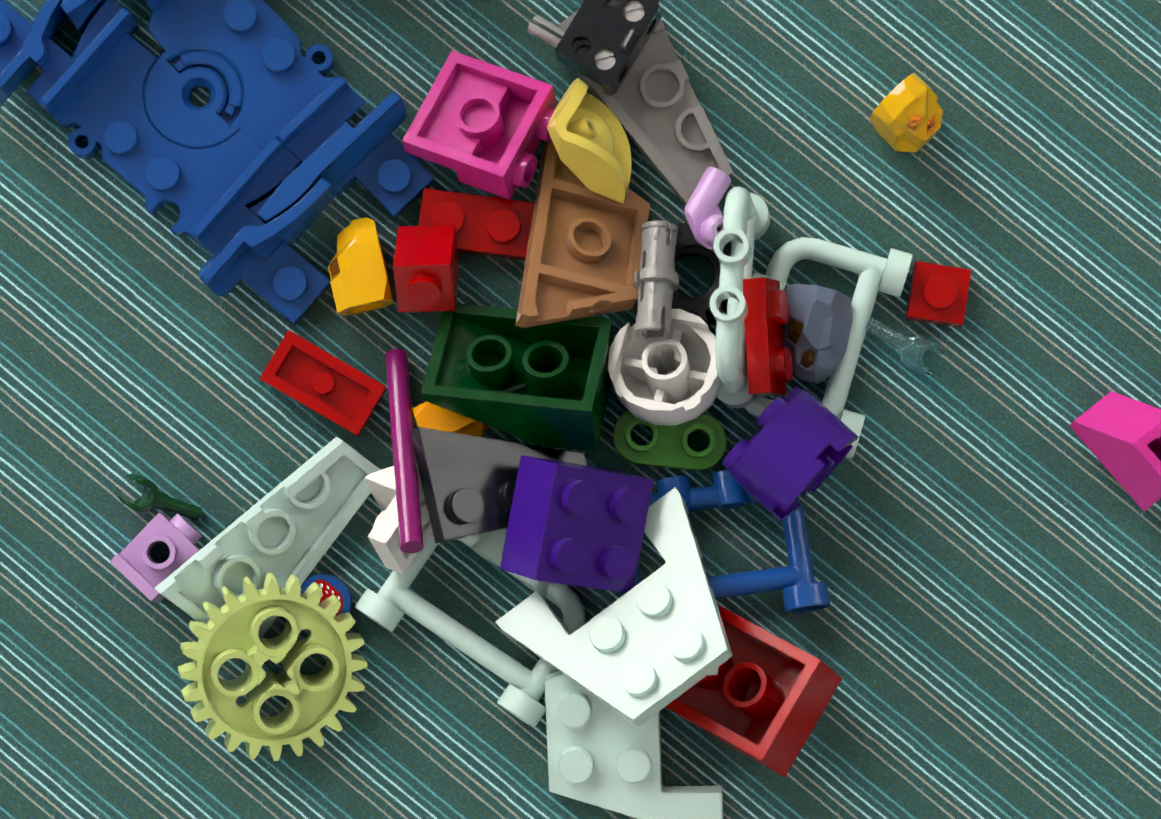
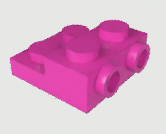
[402,51,557,200]

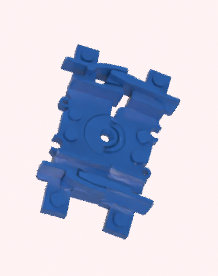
[0,0,435,326]

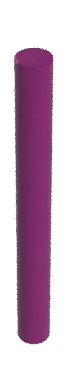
[385,349,424,554]

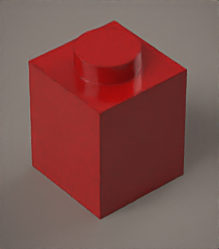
[393,225,459,312]

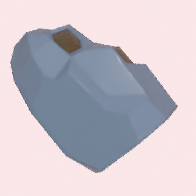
[782,284,852,384]

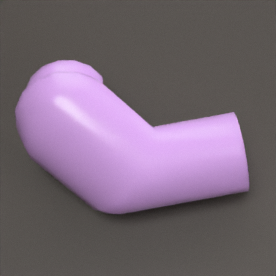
[684,167,731,249]

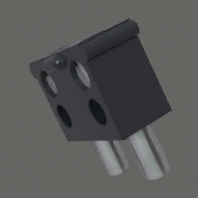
[528,0,662,96]

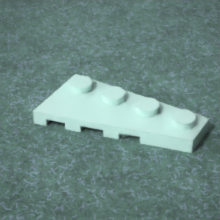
[155,437,380,637]

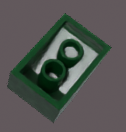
[421,303,615,452]

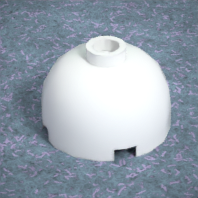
[608,309,722,425]

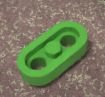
[613,410,727,471]

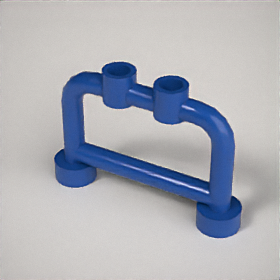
[621,469,831,614]

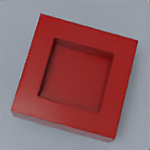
[905,261,971,328]

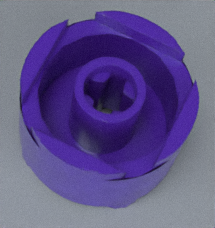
[722,386,859,522]

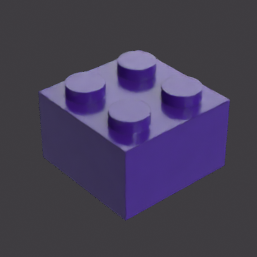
[500,455,654,593]

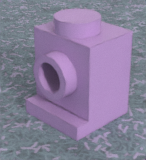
[110,512,202,603]

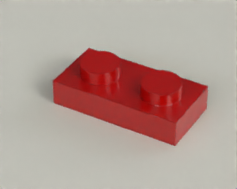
[418,188,534,261]
[743,277,793,396]
[259,330,387,437]

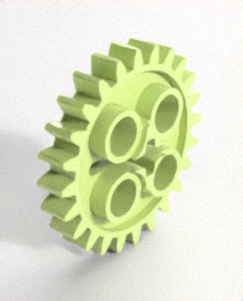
[178,573,368,761]

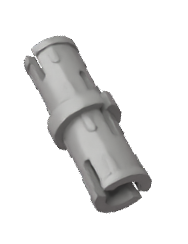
[633,220,679,341]

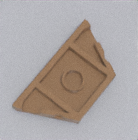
[515,141,650,328]

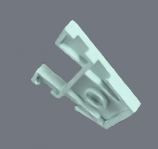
[496,487,733,726]
[544,667,724,819]

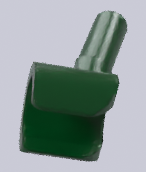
[118,473,202,521]

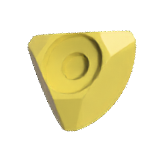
[547,78,632,204]

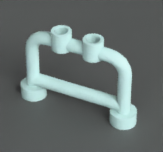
[710,187,770,408]
[744,237,913,459]
[354,529,585,728]

